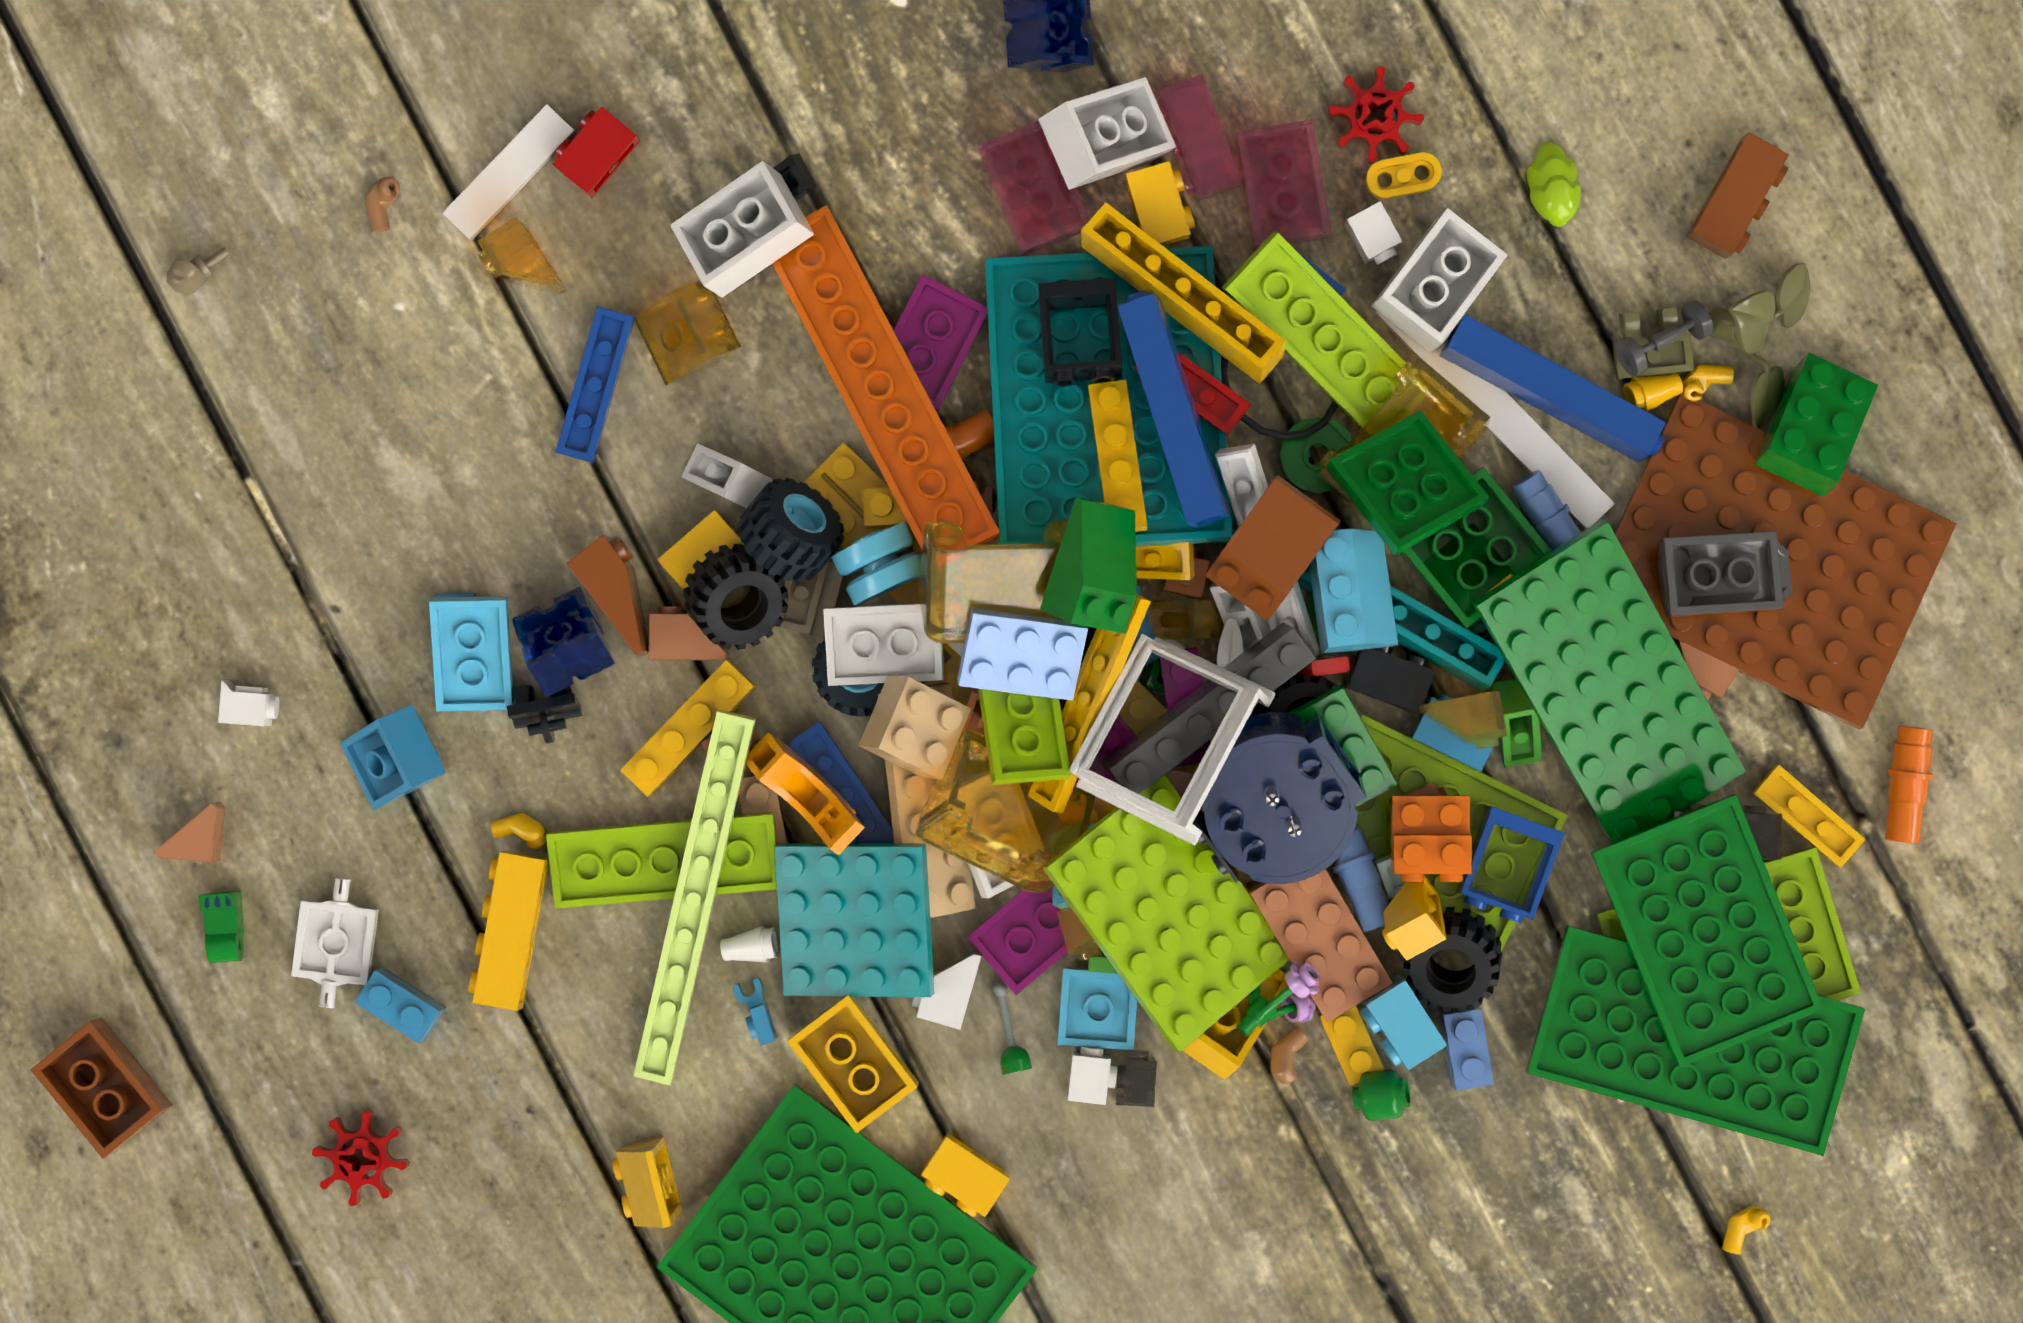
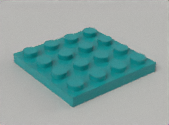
[774,843,935,997]

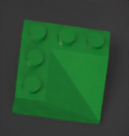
[1399,467,1552,629]

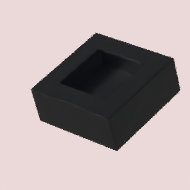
[773,153,817,201]

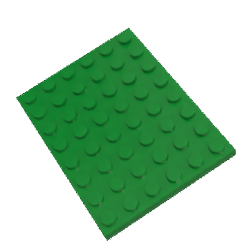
[657,1083,1037,1323]

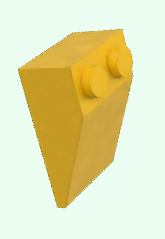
[1162,969,1288,1080]
[612,1136,683,1228]

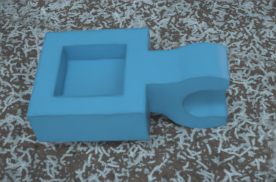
[733,977,778,1046]

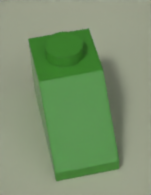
[1491,679,1542,768]

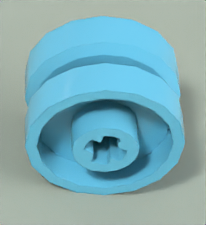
[831,522,930,606]

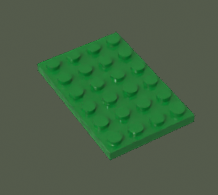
[1591,794,1823,1067]

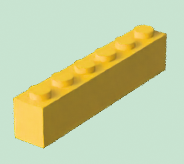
[1081,202,1286,384]

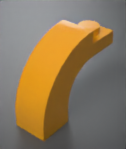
[746,732,865,855]

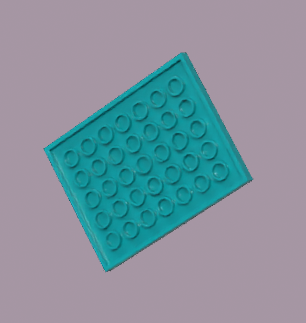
[985,246,1233,554]

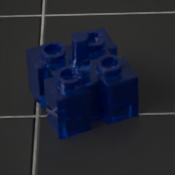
[1003,0,1094,73]
[512,586,615,697]

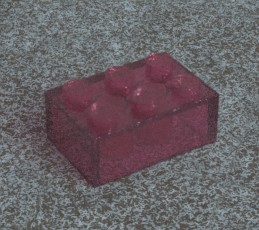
[1234,119,1332,251]
[977,121,1090,256]

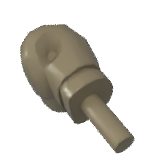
[167,247,229,295]

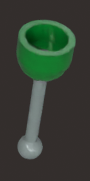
[992,982,1032,1075]

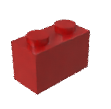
[552,106,641,199]

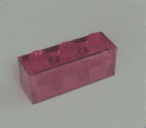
[1157,74,1242,202]

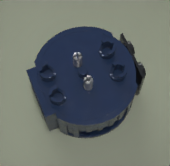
[1192,712,1366,884]

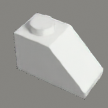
[681,443,773,509]
[912,952,982,1030]

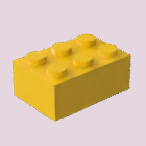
[787,994,919,1134]

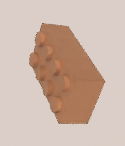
[1246,869,1393,1022]

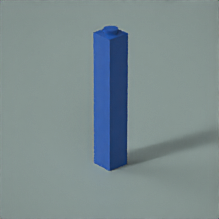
[1117,291,1231,529]
[1439,314,1666,463]

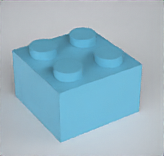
[1359,974,1447,1070]

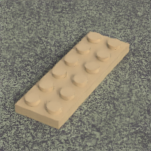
[878,683,975,918]

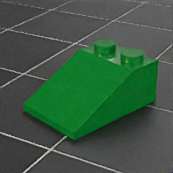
[1040,497,1137,634]

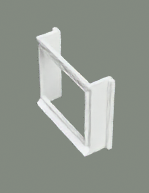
[1068,634,1275,845]

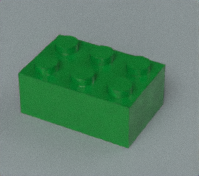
[1754,352,1878,497]

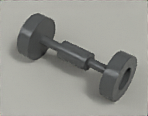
[1615,300,1713,376]

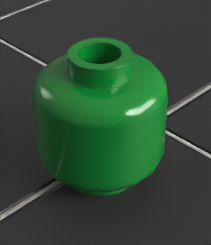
[1352,1069,1411,1121]

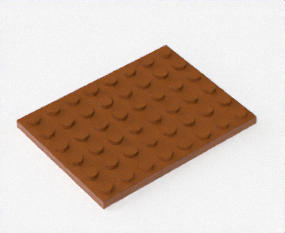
[1614,392,1957,729]

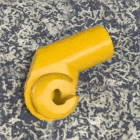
[1682,364,1734,402]
[490,813,546,849]

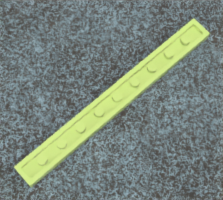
[633,709,756,1085]

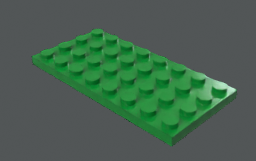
[1472,519,1746,844]
[1525,925,1865,1156]

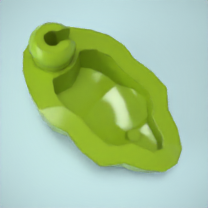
[1526,141,1581,227]

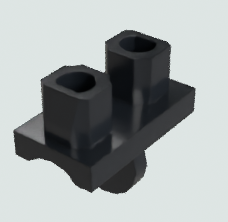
[507,678,583,744]

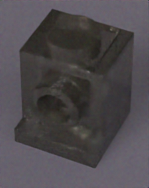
[1115,1049,1157,1107]

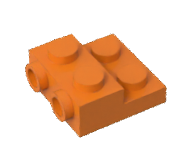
[1391,795,1472,882]

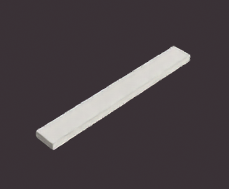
[1374,311,1615,530]

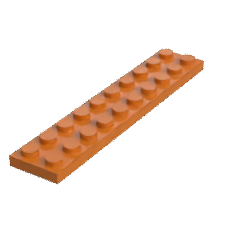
[772,205,1000,571]

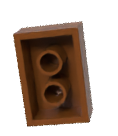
[30,1017,173,1159]

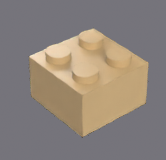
[858,675,971,780]

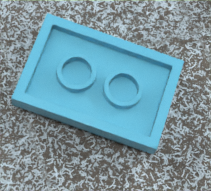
[429,596,513,712]

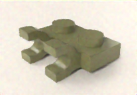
[1612,307,1694,379]

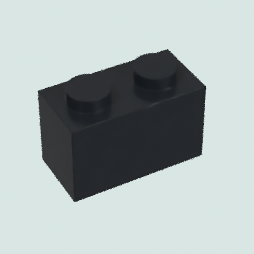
[1345,646,1435,714]

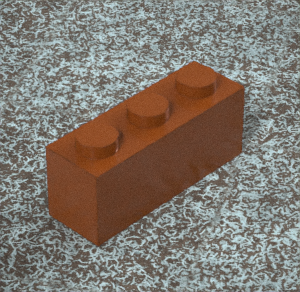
[1686,132,1789,259]

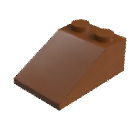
[1205,475,1341,621]
[566,535,649,656]

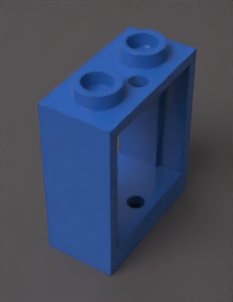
[1456,805,1565,923]

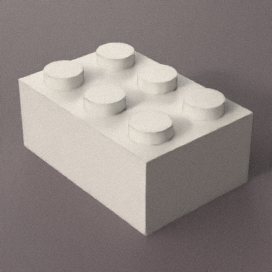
[1038,77,1176,190]
[670,161,814,298]
[1371,208,1508,353]

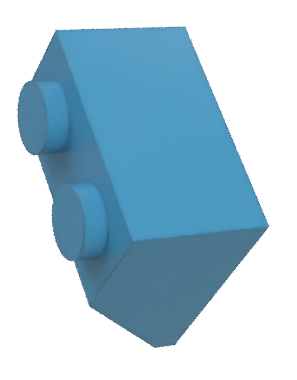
[340,705,446,811]

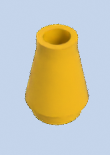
[1623,373,1683,412]

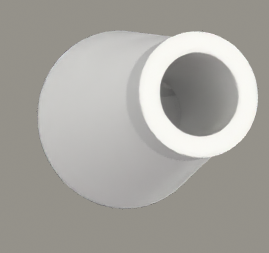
[720,925,779,963]

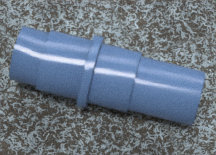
[1511,470,1580,551]
[1332,822,1389,933]

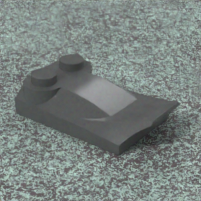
[1657,531,1792,617]

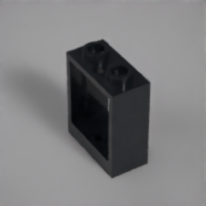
[1038,278,1122,387]

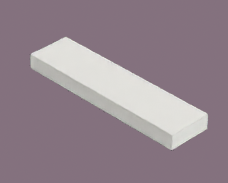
[442,104,576,241]

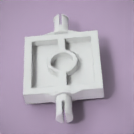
[291,878,379,1008]

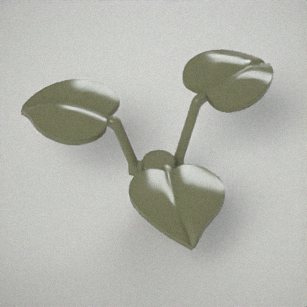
[1709,263,1810,430]

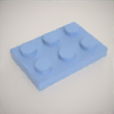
[957,608,1088,701]

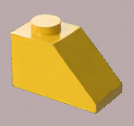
[1382,875,1446,961]

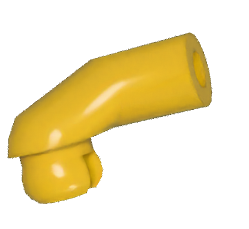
[1722,1206,1770,1255]

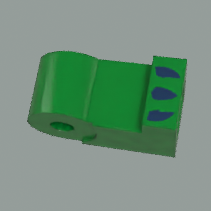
[199,891,244,963]

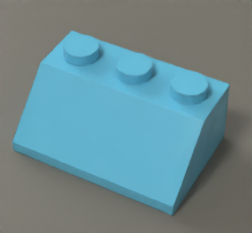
[1309,529,1398,654]

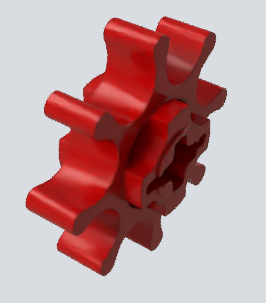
[1327,66,1424,164]
[312,1109,410,1206]

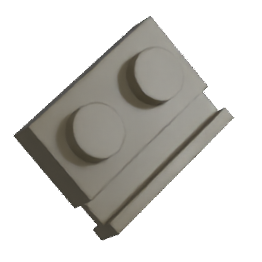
[780,561,844,639]

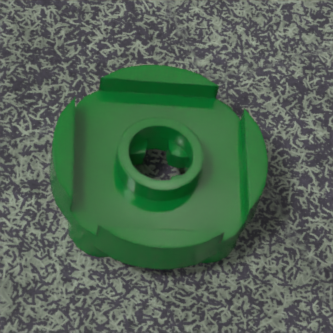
[1279,418,1355,494]

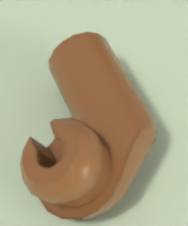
[365,177,400,233]
[1270,1026,1309,1084]

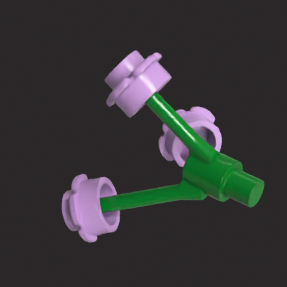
[1237,962,1320,1036]

